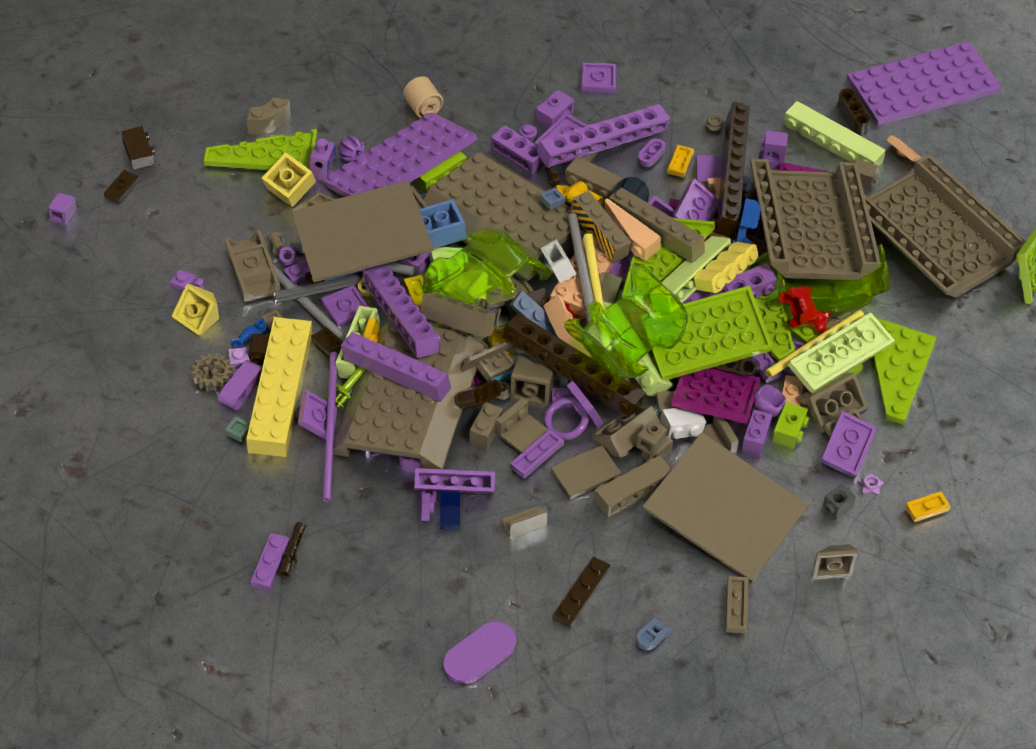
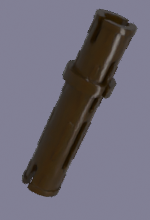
[278,522,307,578]

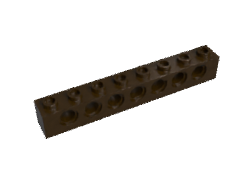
[502,313,646,418]

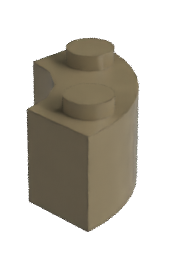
[247,97,291,135]

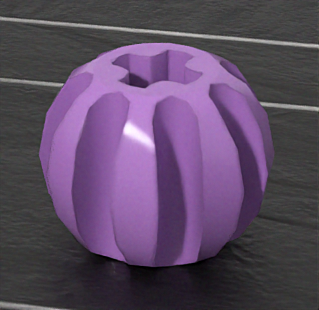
[338,136,365,162]

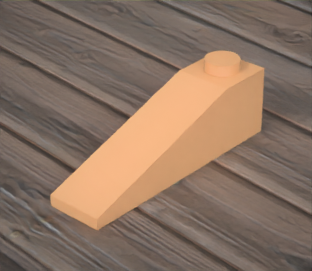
[605,198,661,261]

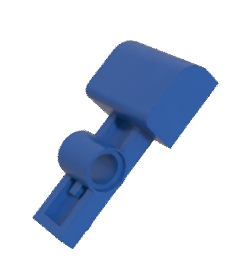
[732,199,761,244]

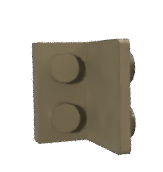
[495,398,549,453]

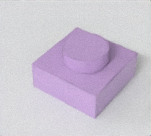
[228,347,249,369]

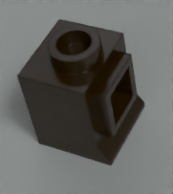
[248,333,270,365]

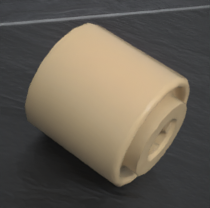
[403,76,443,118]

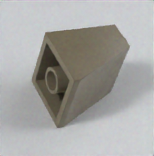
[510,353,556,407]

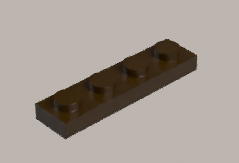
[553,556,611,628]

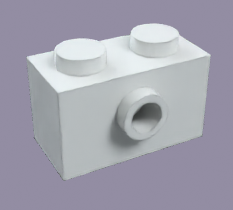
[540,239,576,283]
[659,408,706,439]

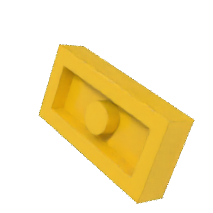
[404,275,429,310]
[905,491,951,522]

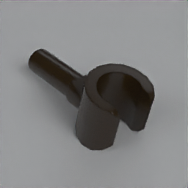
[545,167,560,187]

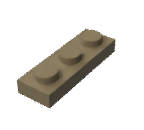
[726,576,749,634]

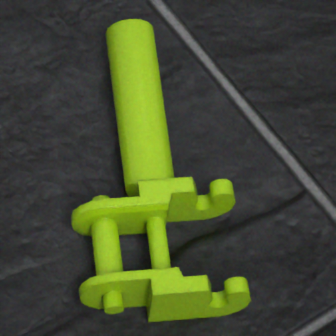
[324,366,366,408]

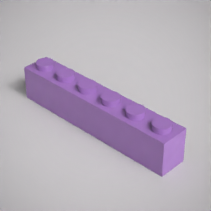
[341,332,451,402]

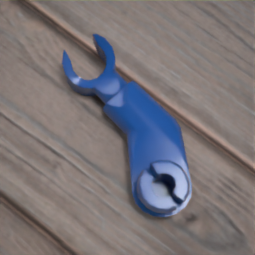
[231,319,267,348]

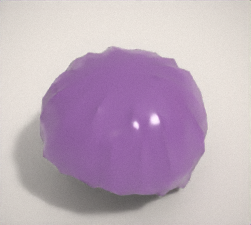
[753,384,786,418]

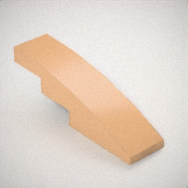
[543,295,591,357]

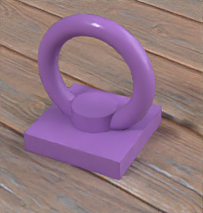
[544,381,604,440]

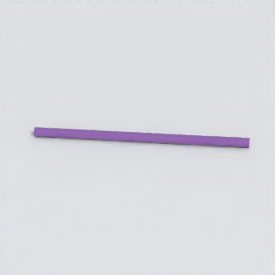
[323,352,338,502]

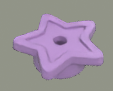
[858,473,884,495]

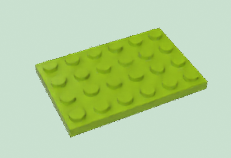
[641,286,773,380]

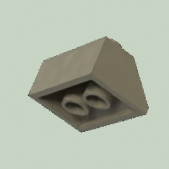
[798,372,868,433]
[589,406,662,458]

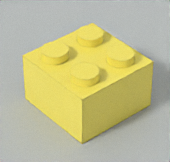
[262,152,316,207]

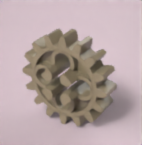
[191,353,233,391]

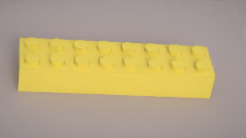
[246,317,312,457]

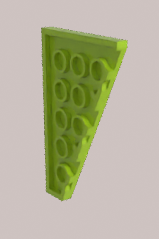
[622,218,715,302]
[743,252,795,361]
[867,314,937,425]

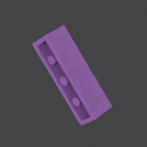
[414,468,495,494]

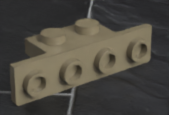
[460,341,516,381]

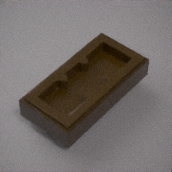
[104,170,140,204]
[311,327,343,356]

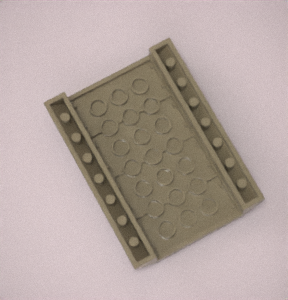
[423,152,587,281]
[864,154,1026,298]
[750,159,881,280]
[333,322,484,469]

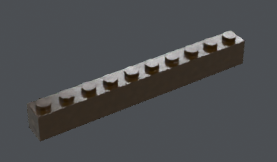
[715,101,750,237]

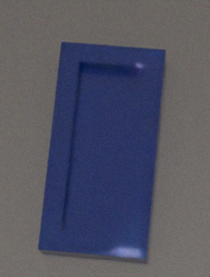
[440,492,460,529]

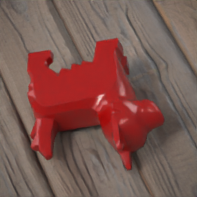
[778,286,833,333]

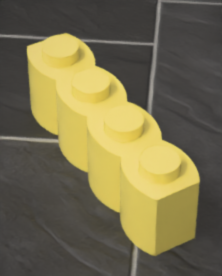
[694,242,759,293]

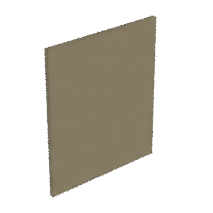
[291,181,434,282]
[642,432,809,583]

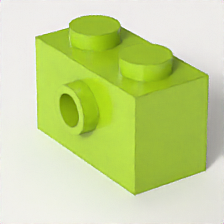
[772,402,810,449]

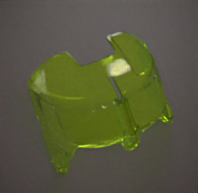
[422,228,551,337]
[777,244,890,313]
[564,263,688,378]

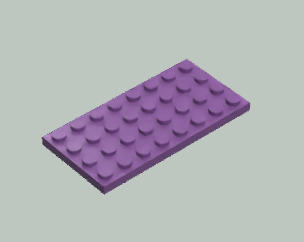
[847,41,1002,126]
[322,113,477,197]

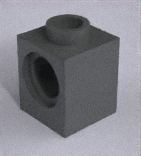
[822,483,856,519]

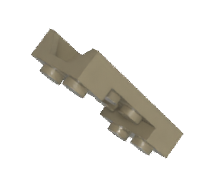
[224,230,281,302]

